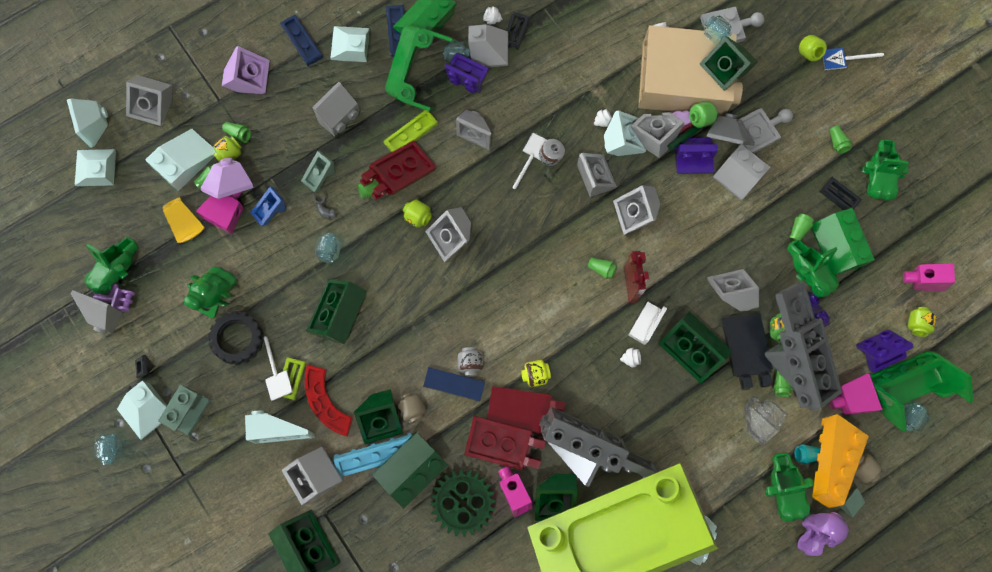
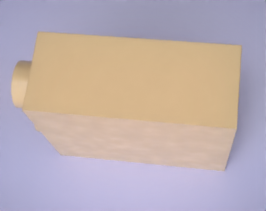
[638,25,743,117]

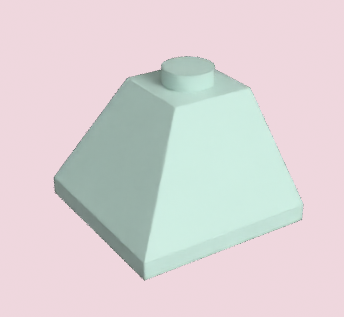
[331,26,370,62]
[67,99,108,148]
[604,110,646,156]
[75,149,116,186]
[117,381,167,440]

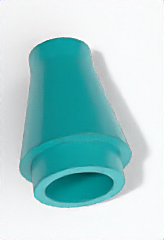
[794,444,821,464]

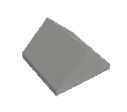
[577,153,617,197]

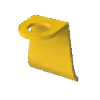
[163,197,205,243]

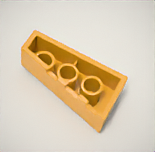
[812,414,869,508]

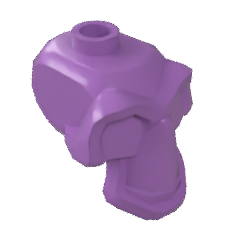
[797,512,849,556]

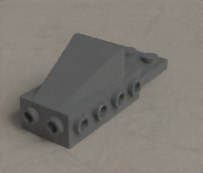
[765,281,842,410]
[539,407,660,487]

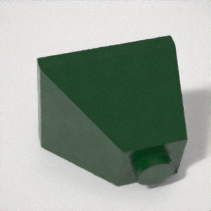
[700,36,758,91]
[354,389,403,444]
[535,474,577,521]

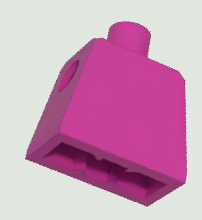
[196,192,244,234]
[903,264,955,292]
[829,374,882,415]
[499,467,533,518]

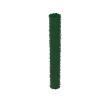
[667,126,703,151]

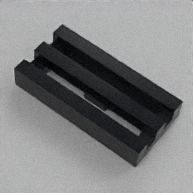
[506,12,530,50]
[819,177,862,210]

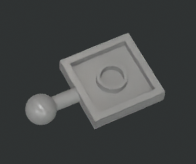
[700,7,764,43]
[739,108,793,154]

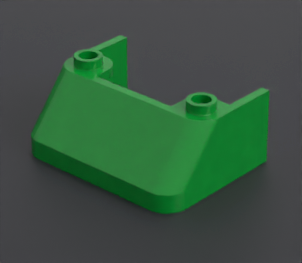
[385,25,458,112]
[870,351,974,432]

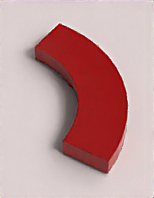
[304,365,353,437]

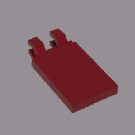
[360,140,436,200]
[623,251,649,304]
[487,386,566,434]
[464,416,546,471]

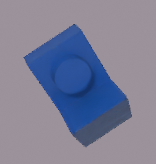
[250,186,286,226]

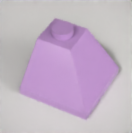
[222,46,270,94]
[201,158,253,199]

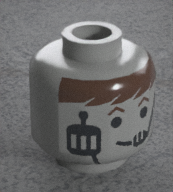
[539,139,565,166]
[458,347,483,377]

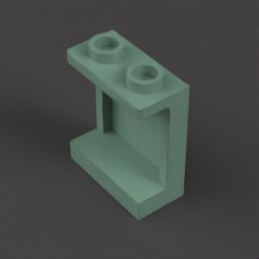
[158,385,211,435]

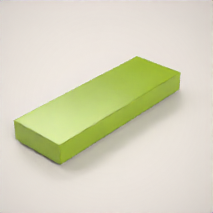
[383,110,438,152]

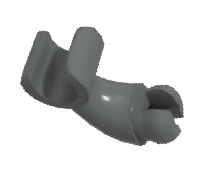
[314,195,336,220]

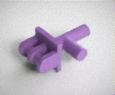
[93,284,135,312]

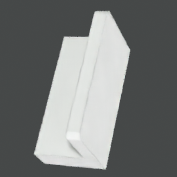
[629,302,667,345]

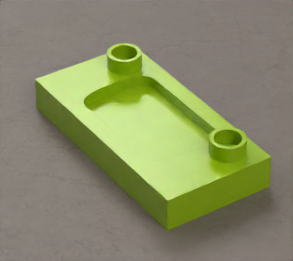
[527,463,718,572]

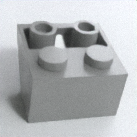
[282,447,344,505]

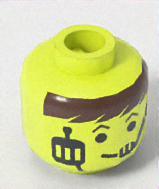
[521,360,551,387]

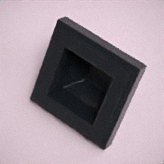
[135,355,155,379]

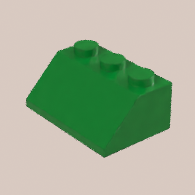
[393,0,456,49]
[811,208,875,275]

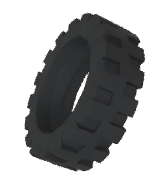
[208,311,264,365]

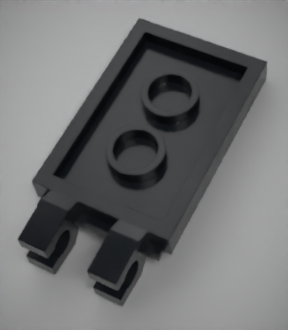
[721,313,773,391]

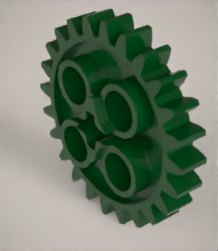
[430,469,496,537]

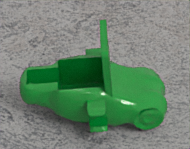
[862,139,909,201]
[84,238,139,295]
[787,240,839,297]
[184,267,238,319]
[765,452,814,522]

